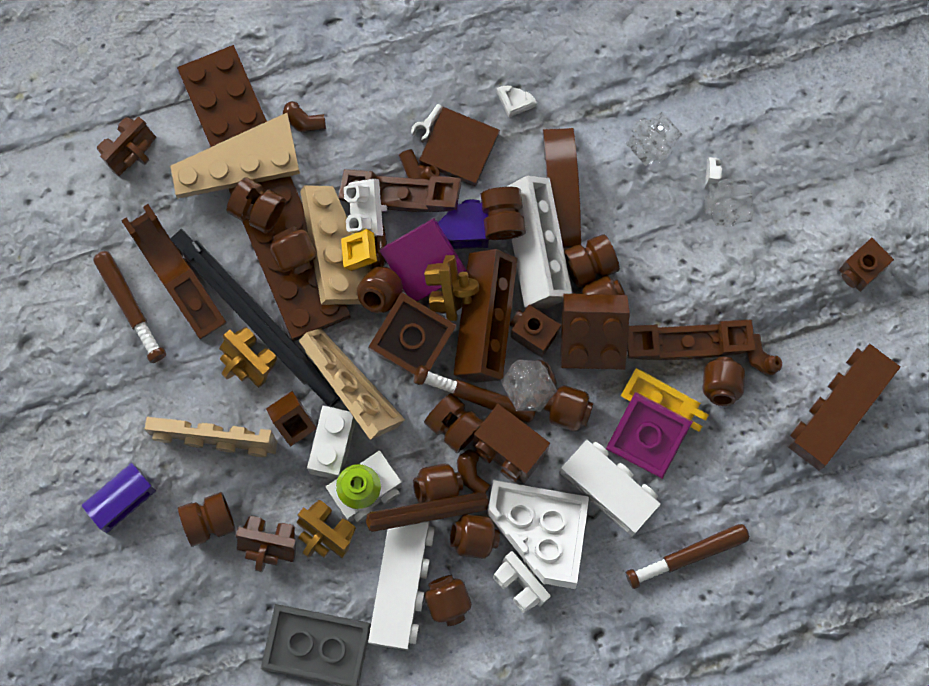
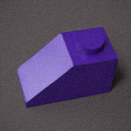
[438,199,489,249]

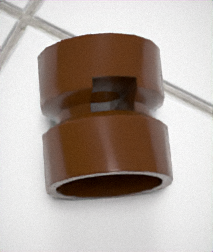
[226,177,286,234]
[480,186,526,240]
[564,234,620,288]
[424,393,483,454]
[178,492,236,547]

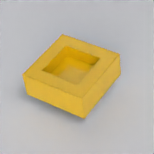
[341,229,377,271]

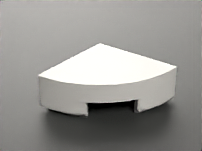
[496,85,537,118]
[705,157,722,189]

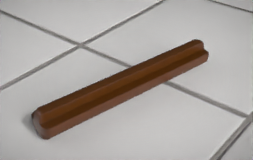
[366,492,489,532]

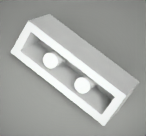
[559,440,660,537]

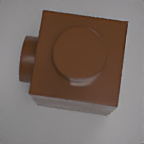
[839,238,894,292]
[509,305,561,358]
[266,391,317,447]

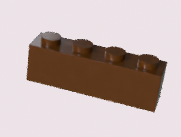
[453,249,518,383]
[788,344,901,471]

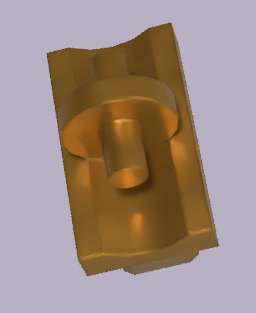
[424,255,479,321]
[219,327,277,388]
[297,500,356,559]

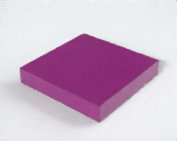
[380,218,467,301]
[606,391,693,479]

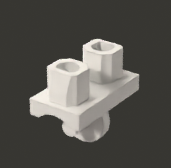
[343,179,387,237]
[493,551,551,613]

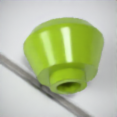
[336,464,381,509]

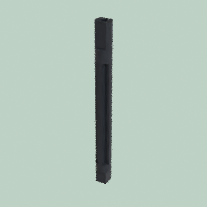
[170,229,341,407]

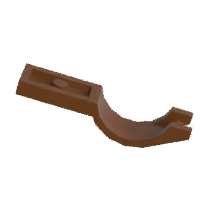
[121,204,227,340]

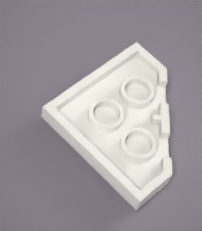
[488,480,589,589]

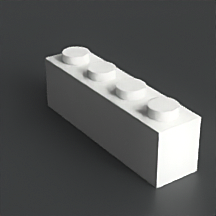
[507,176,572,309]
[368,521,435,651]

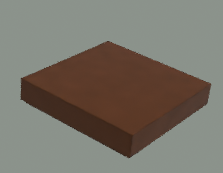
[419,107,500,187]

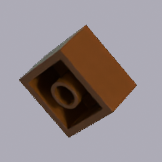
[368,292,457,377]
[560,293,630,370]
[473,404,550,484]

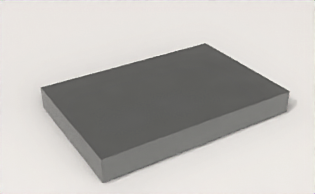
[260,604,371,686]

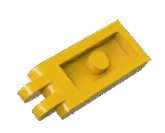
[621,367,709,432]

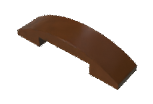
[543,128,581,248]
[338,169,462,212]
[627,319,755,360]

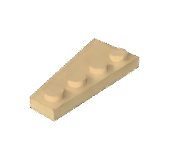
[170,113,300,199]
[300,185,371,305]
[299,329,405,440]
[144,417,278,457]

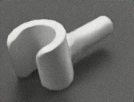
[411,104,443,142]

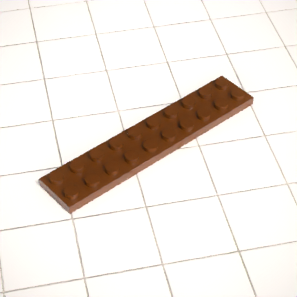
[177,45,351,342]

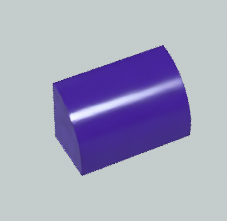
[82,462,156,534]

